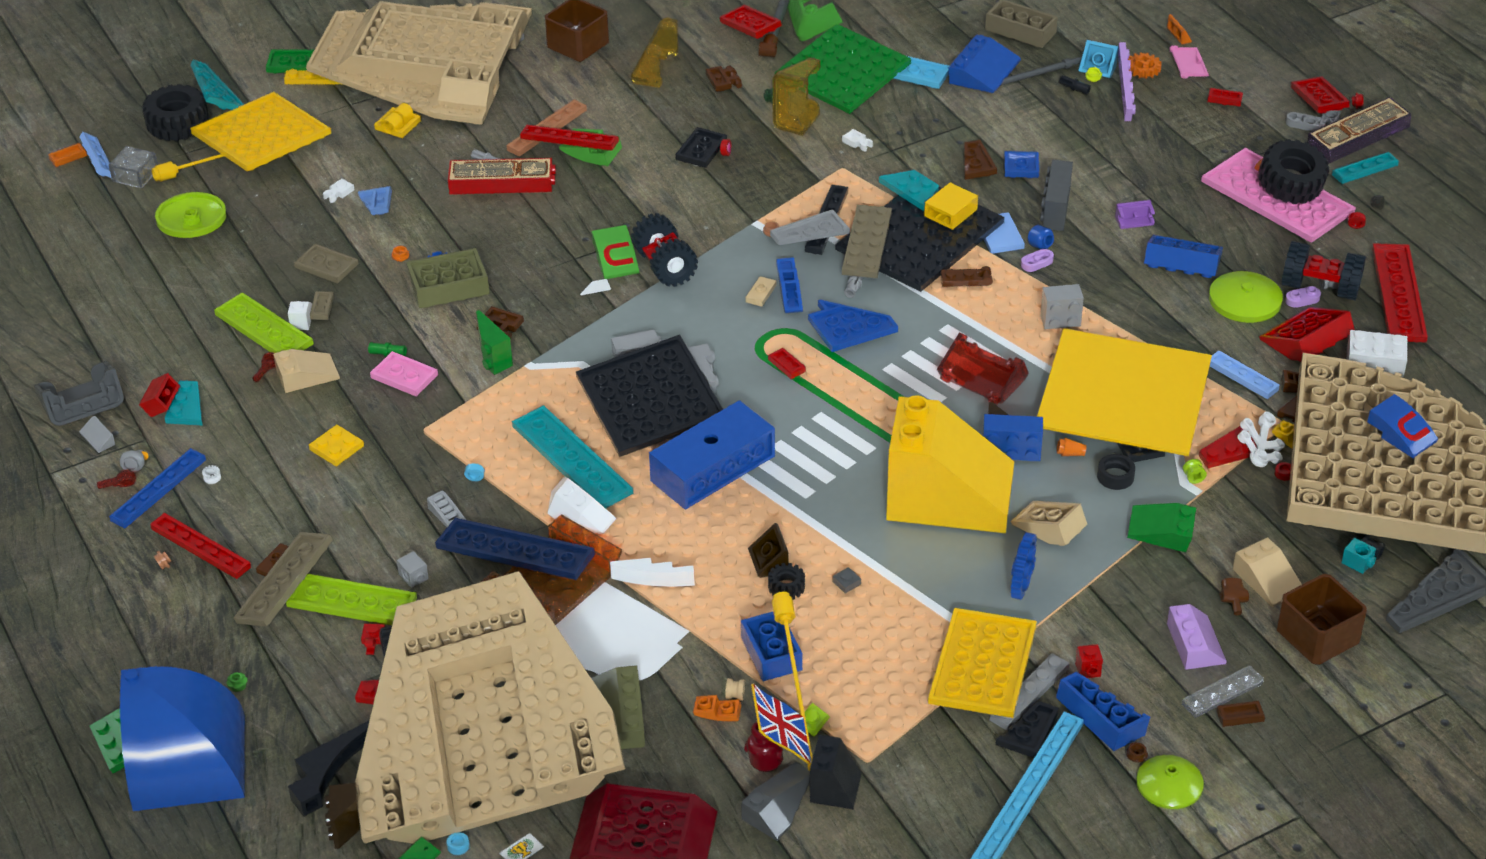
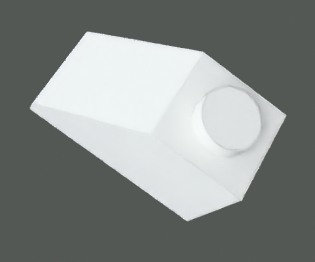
[288,301,312,330]

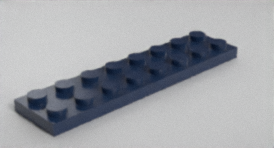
[435,518,595,580]

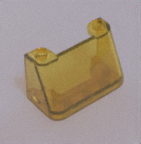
[631,18,678,88]
[773,58,820,136]

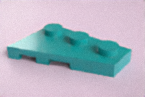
[165,380,203,426]

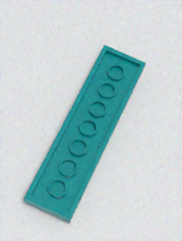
[512,405,633,509]

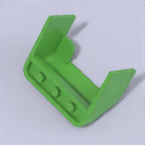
[788,0,843,41]

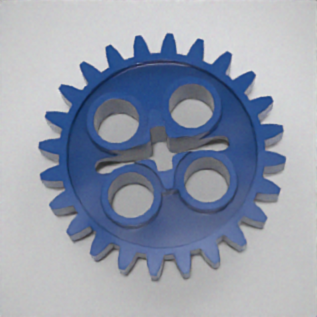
[1011,532,1037,600]

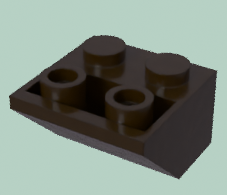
[325,783,361,849]

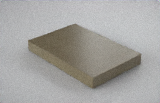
[294,244,359,284]

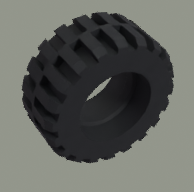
[142,84,209,141]
[1258,139,1329,204]

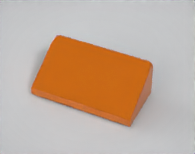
[1167,14,1192,44]

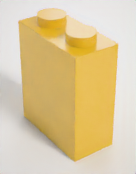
[924,183,978,230]

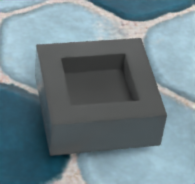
[832,567,861,593]

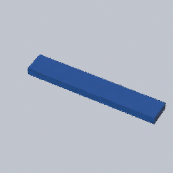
[109,448,206,528]

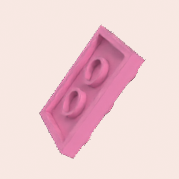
[370,351,438,396]

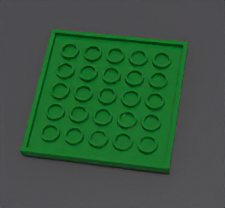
[774,24,911,114]

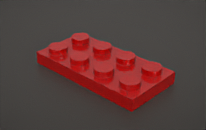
[719,5,782,38]
[1291,76,1350,113]

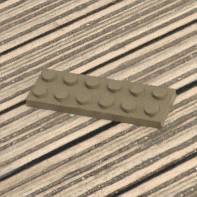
[842,205,892,278]
[233,532,333,627]

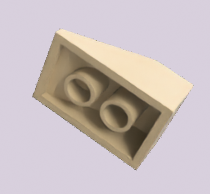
[273,349,340,393]
[1011,501,1087,546]
[1233,537,1302,607]

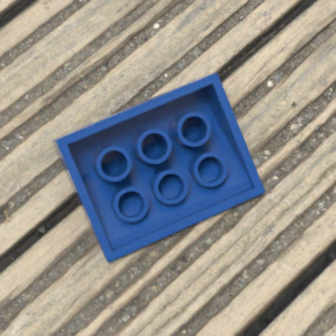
[949,35,1021,93]
[1144,235,1223,278]

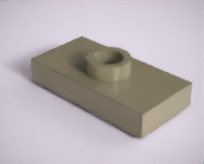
[310,291,334,320]

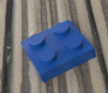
[1004,151,1039,178]

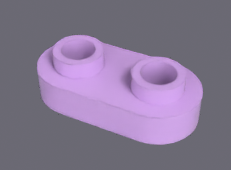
[1021,249,1054,272]
[1285,286,1321,308]

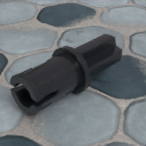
[1059,75,1091,95]

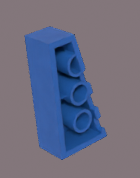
[1056,672,1150,751]

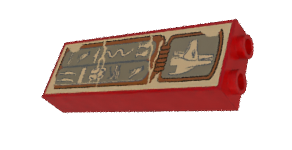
[448,158,556,195]

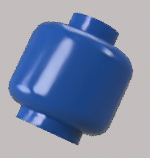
[1028,225,1054,249]

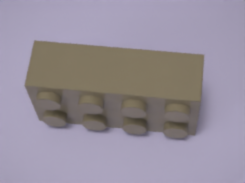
[985,0,1058,48]

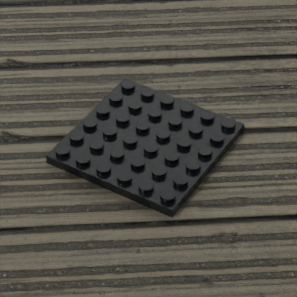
[576,335,723,457]

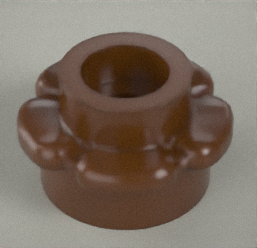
[1126,742,1148,763]

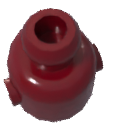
[744,722,783,772]

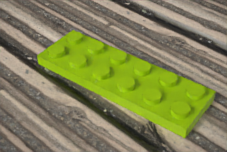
[214,292,314,354]
[286,574,417,625]

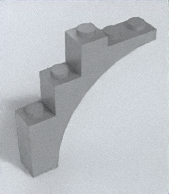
[611,329,719,395]

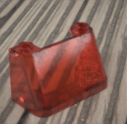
[937,332,1029,405]

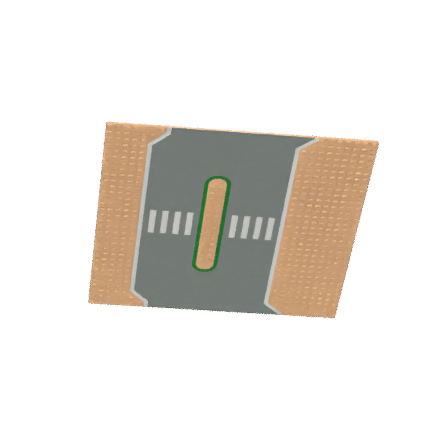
[424,168,1282,763]

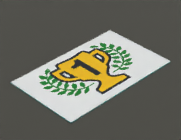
[500,833,544,859]

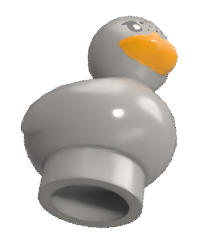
[120,450,149,473]

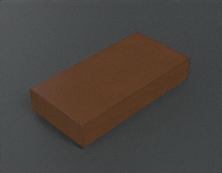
[1216,701,1265,727]

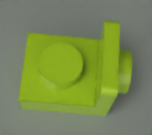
[804,703,830,737]

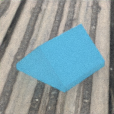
[1079,40,1119,78]

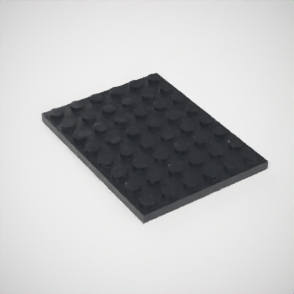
[835,186,1005,292]

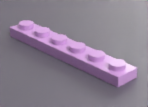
[1118,42,1136,121]

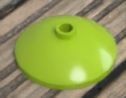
[1137,755,1204,809]

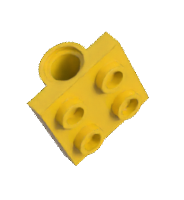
[374,103,421,138]

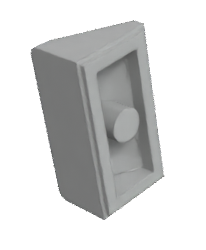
[79,416,115,453]

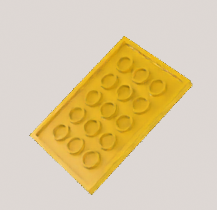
[928,608,1037,718]

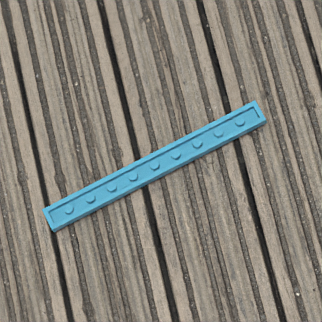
[971,712,1084,859]

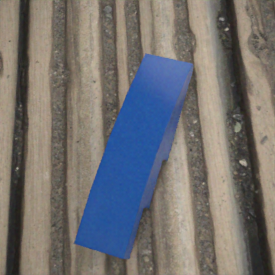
[776,258,803,313]

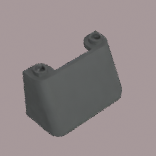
[34,361,124,426]

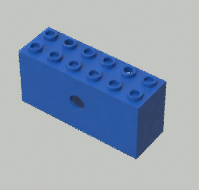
[649,400,775,510]

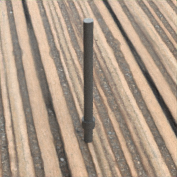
[1000,57,1082,86]

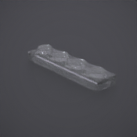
[1182,665,1264,718]

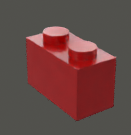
[139,373,180,418]

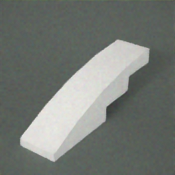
[610,558,695,587]

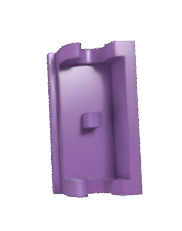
[1115,200,1155,229]

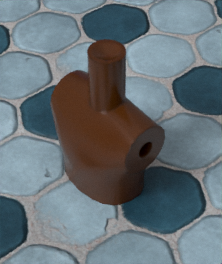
[1220,578,1249,615]

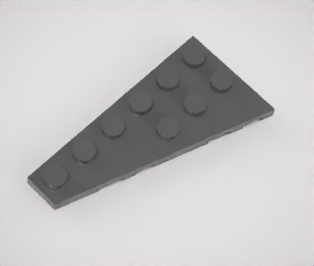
[1386,549,1486,634]

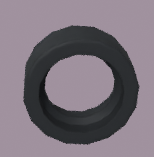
[1097,454,1135,490]

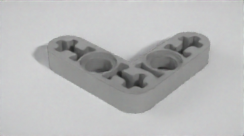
[1286,110,1341,132]

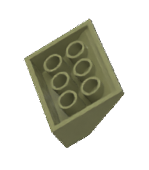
[406,248,490,308]
[591,665,645,749]

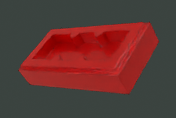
[1207,88,1243,107]
[768,348,806,379]

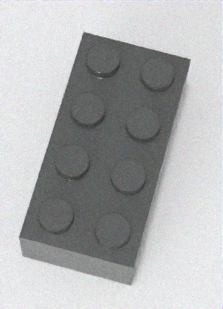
[1040,160,1073,231]

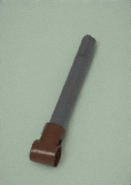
[759,0,789,57]

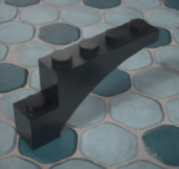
[288,720,370,817]

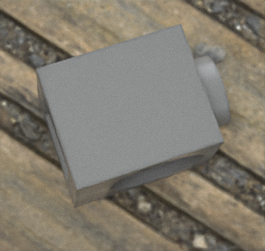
[397,551,429,588]

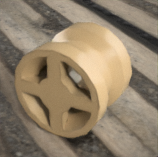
[726,678,745,701]

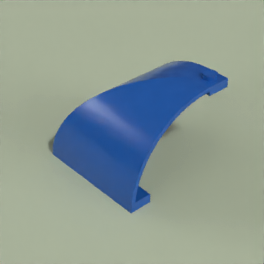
[120,667,245,811]

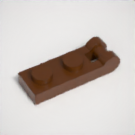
[941,266,993,287]

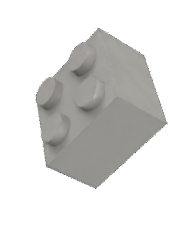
[1040,284,1084,329]

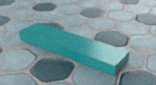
[1332,152,1399,184]

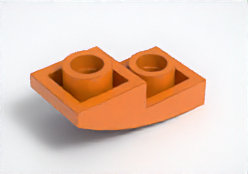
[693,695,742,721]

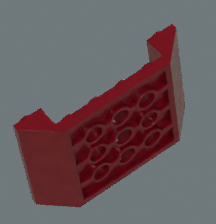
[569,783,718,859]

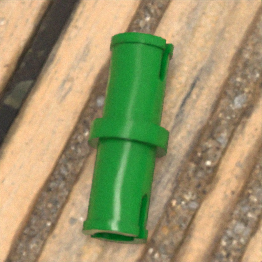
[368,342,407,357]

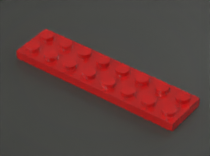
[1372,243,1428,342]

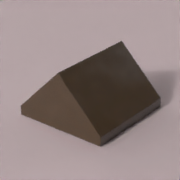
[748,523,789,578]

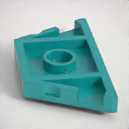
[879,170,939,211]

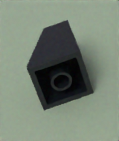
[810,735,862,810]

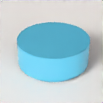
[464,463,485,481]
[446,832,470,855]

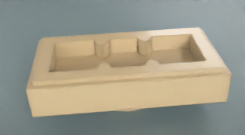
[746,276,777,307]

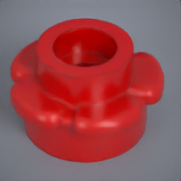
[1352,93,1364,109]

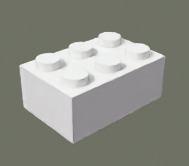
[1347,330,1407,377]

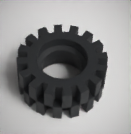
[768,563,805,600]

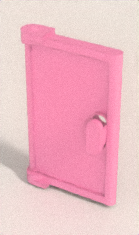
[1169,46,1209,78]

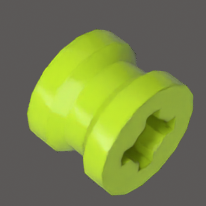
[1183,459,1207,484]

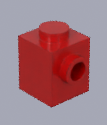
[1075,644,1103,678]

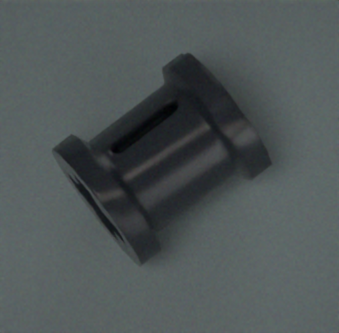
[1362,535,1386,560]

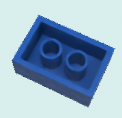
[983,414,1043,461]
[741,612,803,681]

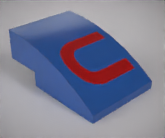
[1367,394,1438,458]

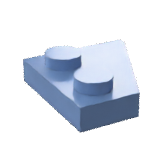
[358,186,392,215]

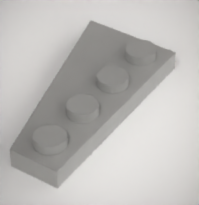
[770,209,850,245]

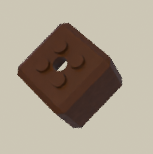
[545,0,609,63]
[1277,574,1367,665]

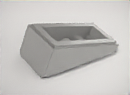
[427,490,466,527]

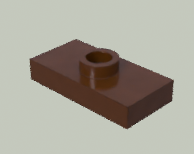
[256,543,289,576]

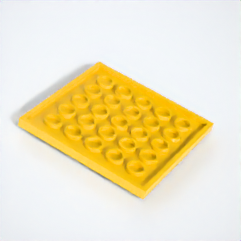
[191,92,331,172]

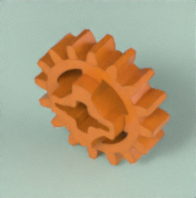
[1128,52,1161,79]

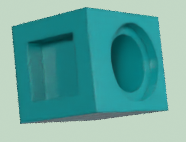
[1342,538,1376,574]

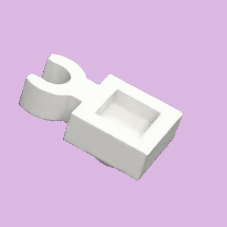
[842,129,873,151]
[323,179,354,203]

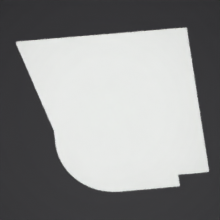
[556,582,690,680]

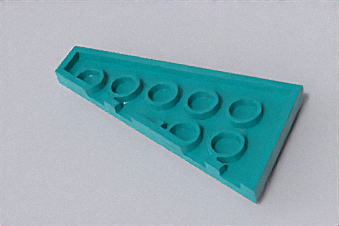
[190,59,244,110]

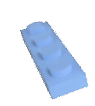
[79,132,115,178]
[1210,351,1280,399]

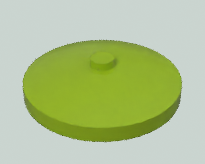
[155,192,226,238]
[1209,271,1283,323]

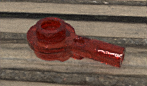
[252,352,276,382]
[97,470,136,489]

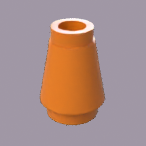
[1057,437,1086,457]

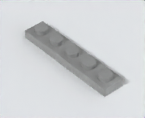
[990,653,1069,731]

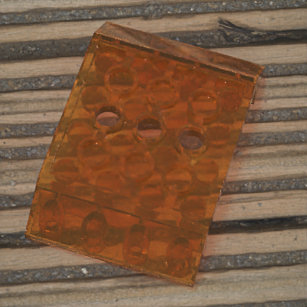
[479,514,622,625]

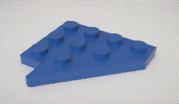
[808,300,898,352]

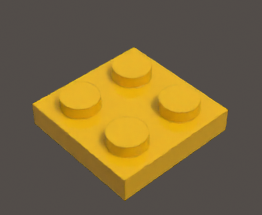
[309,424,364,466]

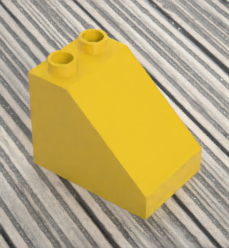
[886,395,1014,533]

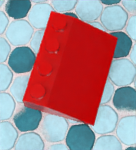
[1259,307,1355,362]

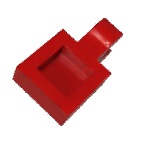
[361,624,385,655]

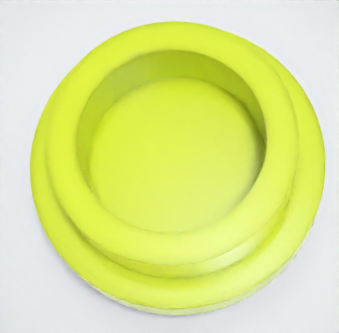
[1085,67,1102,82]

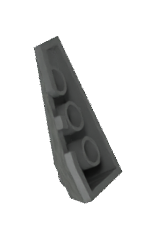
[741,762,810,841]

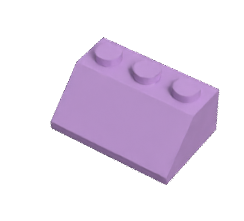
[1167,604,1226,670]

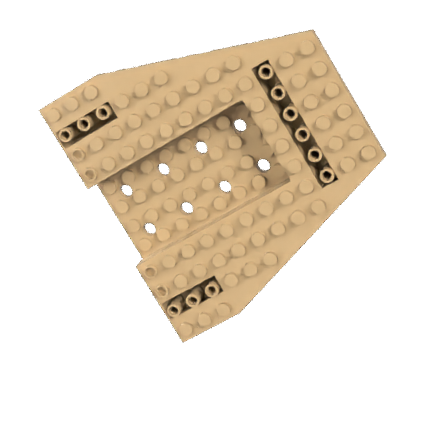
[306,1,532,125]
[355,571,625,844]

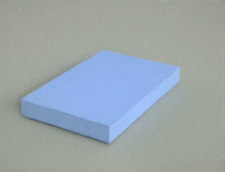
[984,212,1025,254]

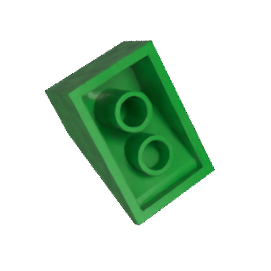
[476,310,513,375]
[1127,503,1196,553]

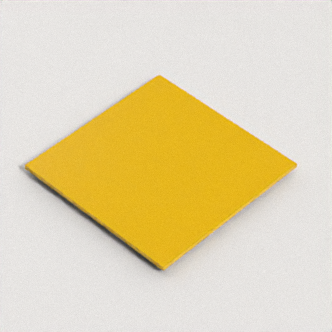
[1037,328,1212,456]

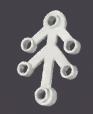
[1237,412,1285,467]

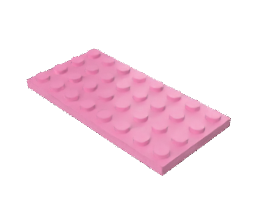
[1201,148,1356,243]

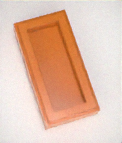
[48,143,87,167]

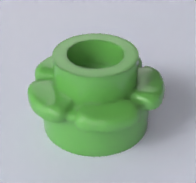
[226,672,248,692]

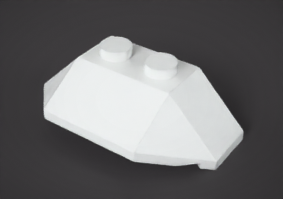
[548,477,616,535]

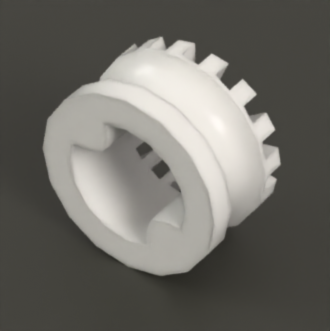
[202,465,221,484]

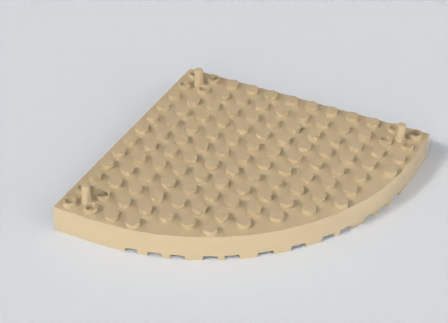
[1286,353,1486,554]

